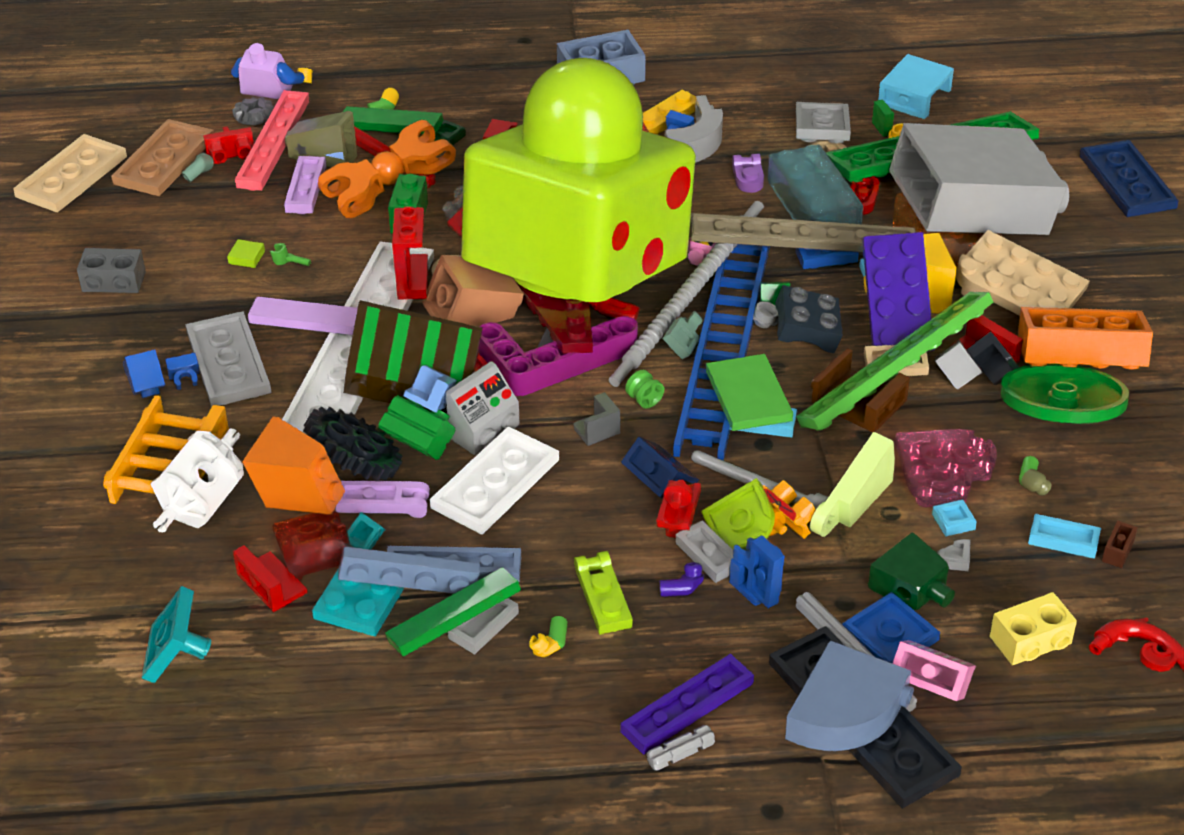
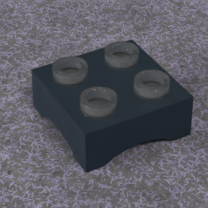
[775,285,843,353]

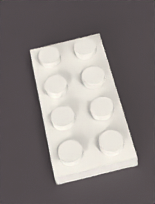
[430,427,559,535]

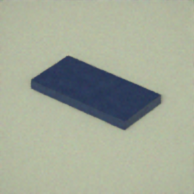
[1079,140,1179,217]

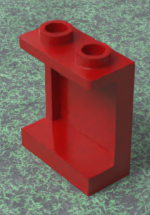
[392,207,428,300]

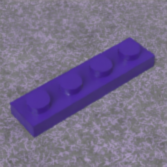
[621,654,754,755]

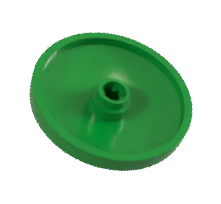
[1001,364,1129,424]

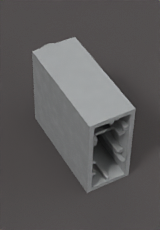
[889,123,1069,235]

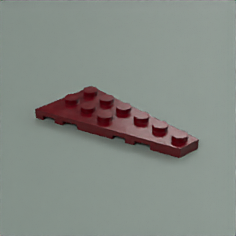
[516,282,593,354]

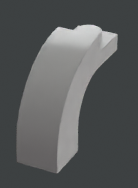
[665,95,723,163]

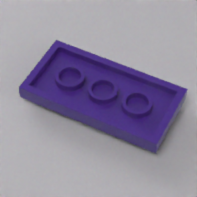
[862,232,935,352]

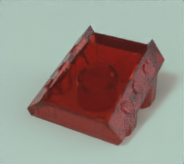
[272,510,351,580]

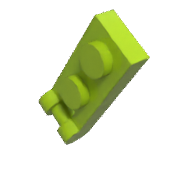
[574,551,633,635]

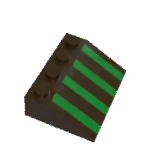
[343,300,482,414]

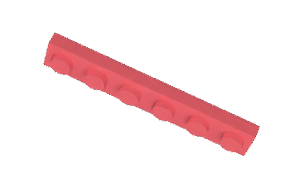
[235,90,309,191]

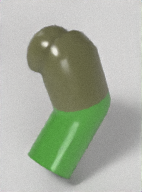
[1019,456,1051,496]

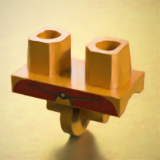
[763,480,816,539]

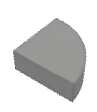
[937,539,971,571]

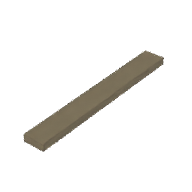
[690,213,916,252]

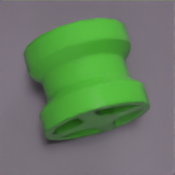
[625,370,664,409]

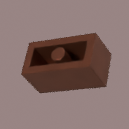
[1102,520,1138,568]

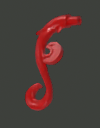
[1089,617,1184,672]

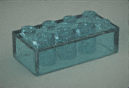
[768,144,863,224]

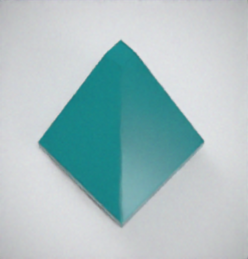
[342,512,386,550]

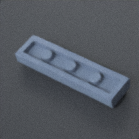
[387,546,522,582]
[338,547,479,594]

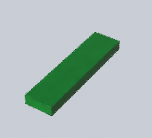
[343,106,444,135]
[385,567,521,657]

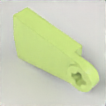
[810,432,895,537]

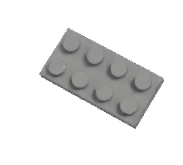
[185,311,272,408]

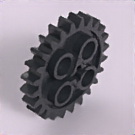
[303,407,403,481]

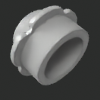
[753,301,779,328]

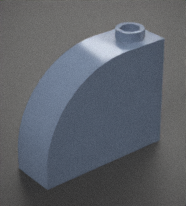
[785,641,914,751]

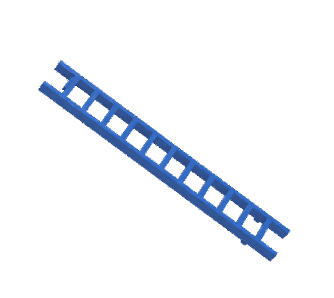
[673,244,770,461]

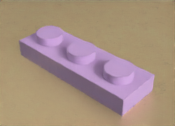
[284,156,326,214]

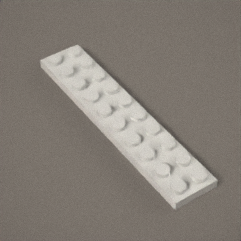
[282,241,434,435]

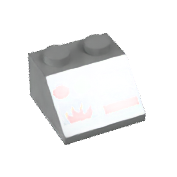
[446,361,520,455]

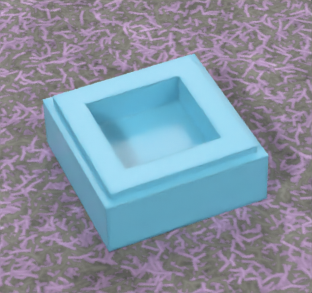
[932,499,977,537]

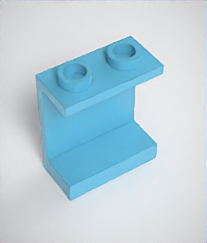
[878,54,954,119]

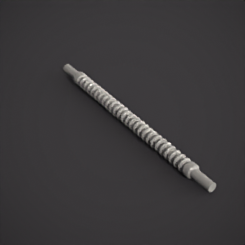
[609,201,764,387]

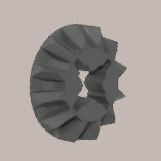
[232,97,274,125]

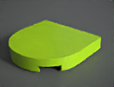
[701,478,775,550]

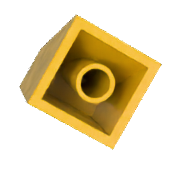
[864,233,957,314]

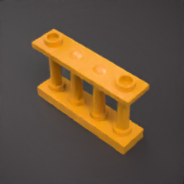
[103,396,229,504]

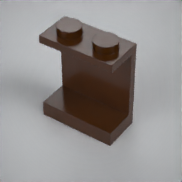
[811,348,910,433]

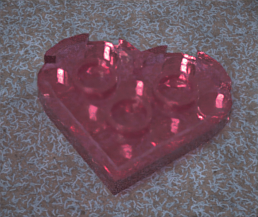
[895,429,997,508]

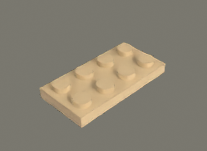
[13,134,127,213]

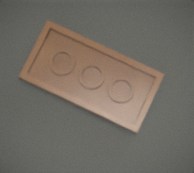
[111,119,214,196]

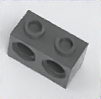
[77,248,146,293]

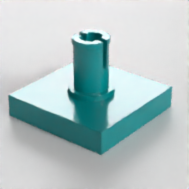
[142,586,211,683]

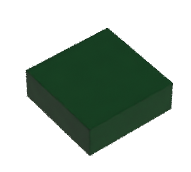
[434,120,466,145]

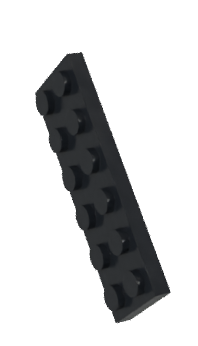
[769,626,962,809]

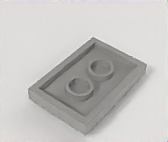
[796,102,851,143]

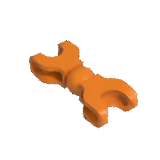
[318,120,456,218]

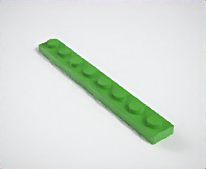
[796,292,994,430]

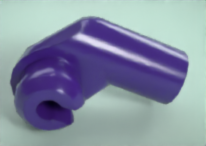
[660,562,704,597]

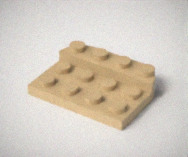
[955,230,1090,316]

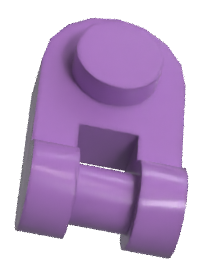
[732,154,764,193]

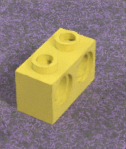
[990,592,1077,666]

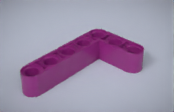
[478,316,638,396]

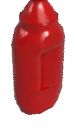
[589,298,640,320]

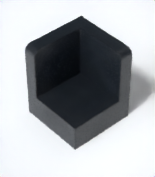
[967,331,1019,385]

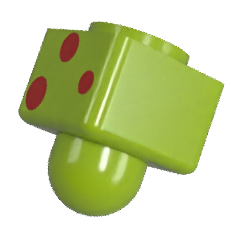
[461,58,696,302]

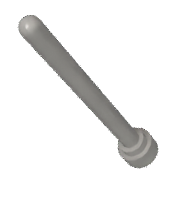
[691,451,828,509]

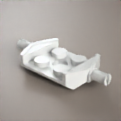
[151,428,244,532]

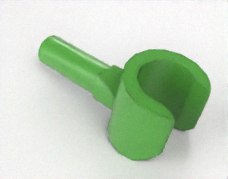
[270,243,311,266]

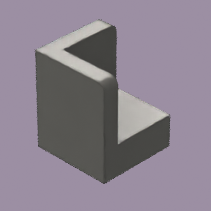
[574,392,620,446]

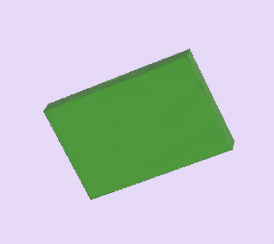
[706,354,793,431]

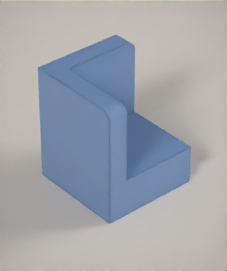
[403,365,457,412]

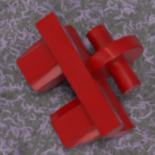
[203,126,254,164]
[657,480,701,538]

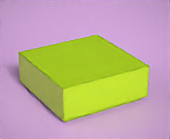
[227,239,265,268]

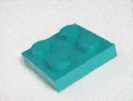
[312,568,404,637]

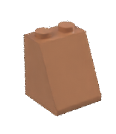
[422,255,524,327]

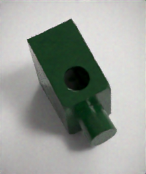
[868,532,955,610]

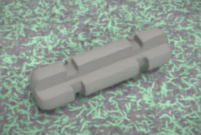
[647,725,715,771]

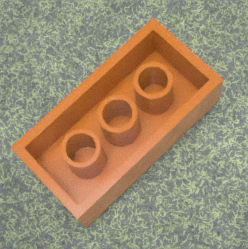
[1018,307,1153,370]

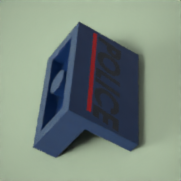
[621,437,699,499]

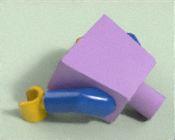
[231,43,313,99]

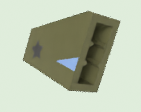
[285,111,357,167]

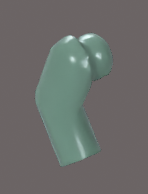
[181,153,214,183]

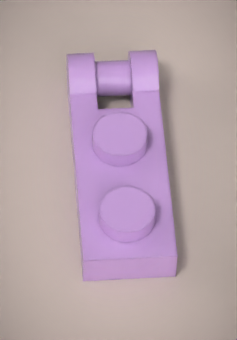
[336,481,430,518]

